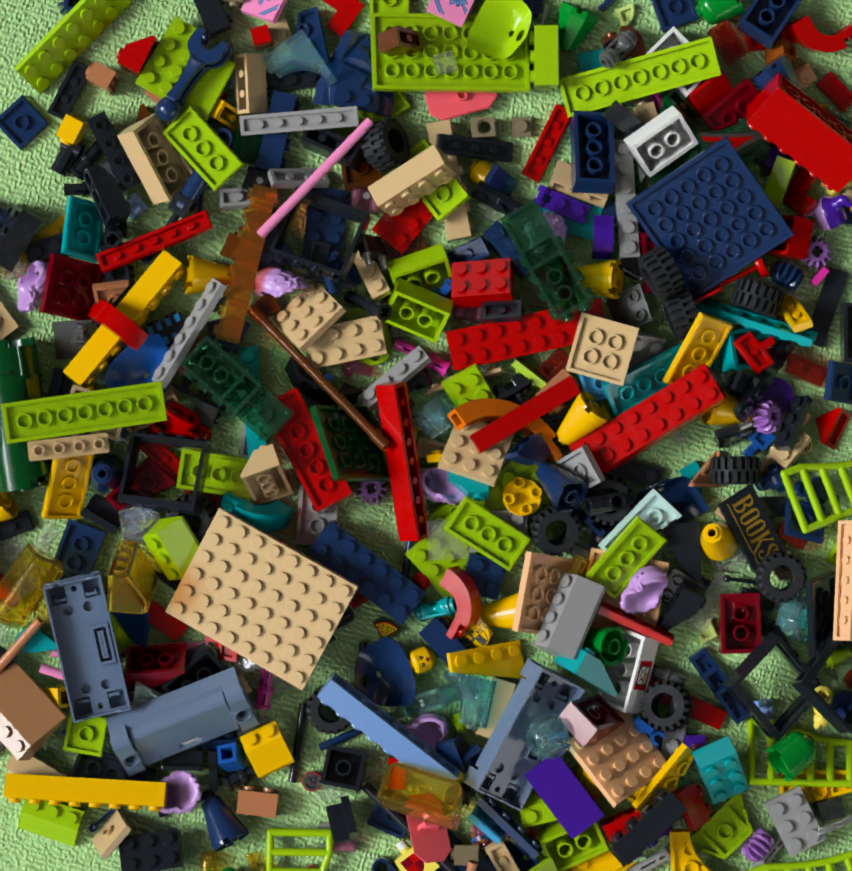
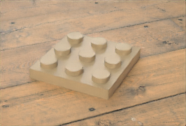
[272,281,346,353]
[566,312,640,386]
[438,422,515,487]

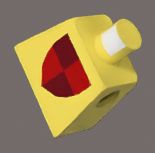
[395,838,440,871]

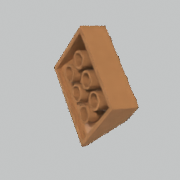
[0,662,67,761]

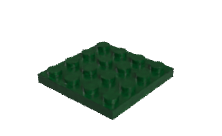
[309,405,390,482]

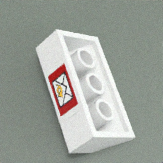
[599,625,659,714]

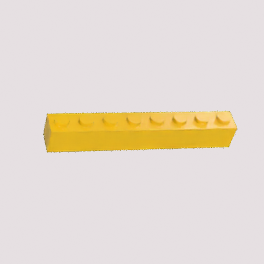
[63,250,185,389]
[4,773,167,812]

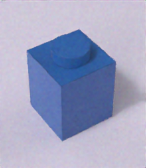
[217,742,245,772]

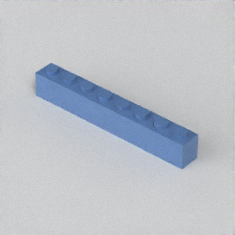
[317,673,460,795]

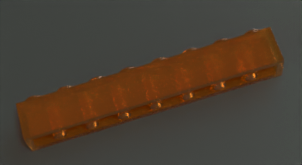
[213,184,277,344]

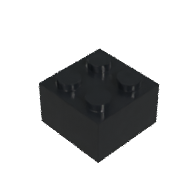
[320,744,369,795]

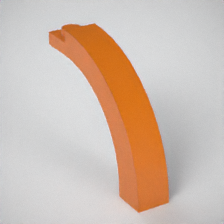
[447,398,563,463]

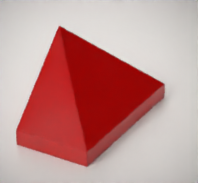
[815,407,851,450]

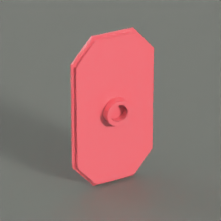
[424,92,498,121]
[404,793,451,863]

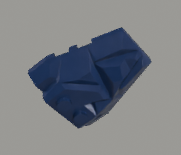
[313,30,394,118]

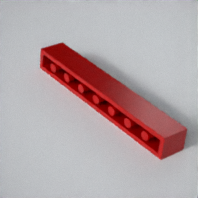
[375,381,430,541]

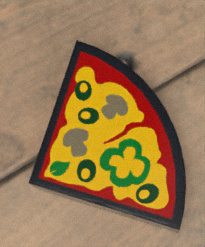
[373,620,400,638]

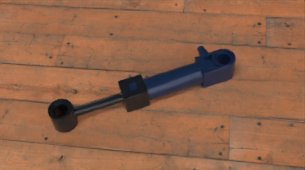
[140,128,235,266]

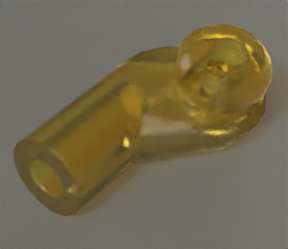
[245,852,266,871]

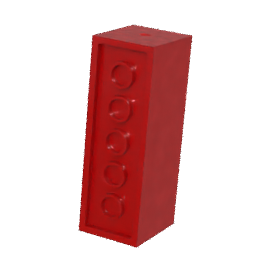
[746,72,852,193]
[261,387,354,515]

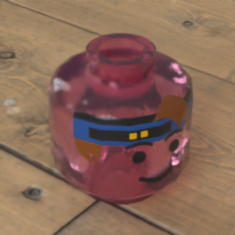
[469,824,494,849]

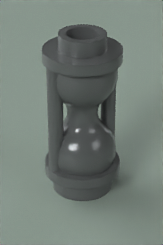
[599,30,638,69]

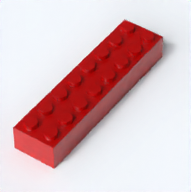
[446,298,606,371]
[569,363,728,475]

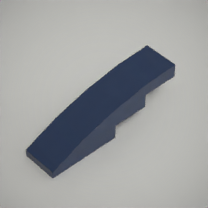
[688,646,749,725]

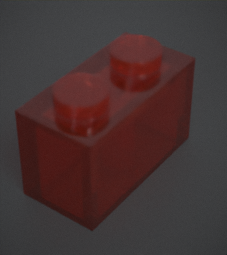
[707,19,747,67]
[782,353,828,388]

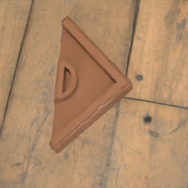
[92,279,129,305]
[689,451,722,487]

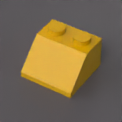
[239,720,295,779]

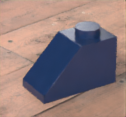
[504,432,552,466]

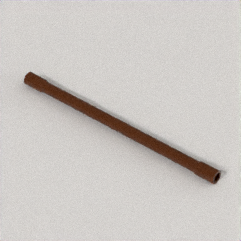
[247,304,391,451]

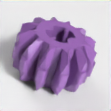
[801,235,833,269]
[751,400,783,434]
[354,481,388,505]
[741,828,774,863]

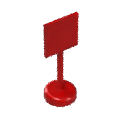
[694,257,770,303]

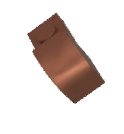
[601,26,646,60]

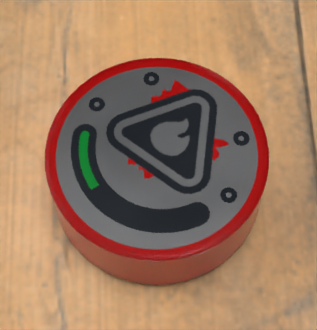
[302,771,321,791]

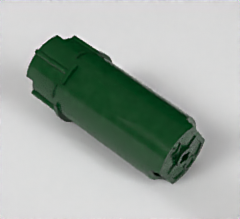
[0,337,52,492]

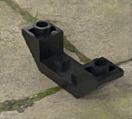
[285,356,361,406]

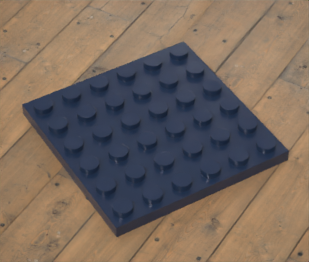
[626,136,794,299]

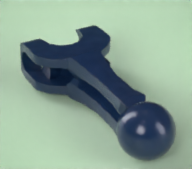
[156,26,233,122]

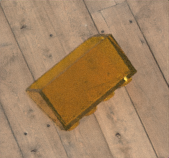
[107,539,157,614]
[0,542,64,630]
[376,762,463,831]

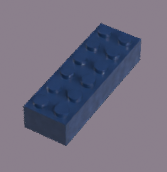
[307,520,426,624]

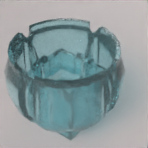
[411,394,455,440]
[775,596,808,641]
[525,712,571,760]

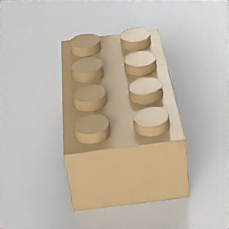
[367,145,457,217]
[306,316,389,369]

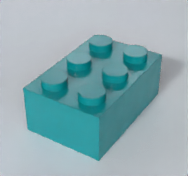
[692,736,749,804]

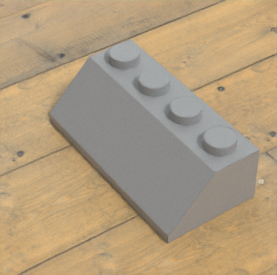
[533,573,606,660]

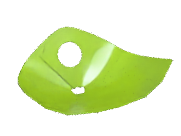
[467,0,532,59]

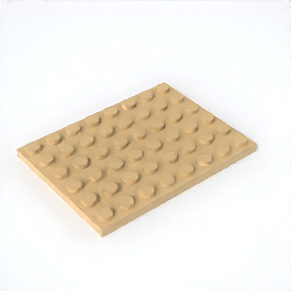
[165,507,359,690]

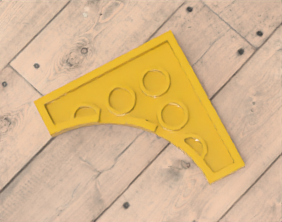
[669,829,713,871]

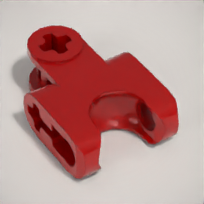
[150,401,212,452]

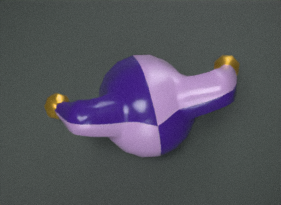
[798,195,852,231]

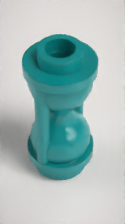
[414,596,457,622]

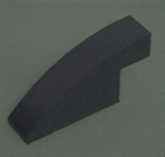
[662,502,702,582]

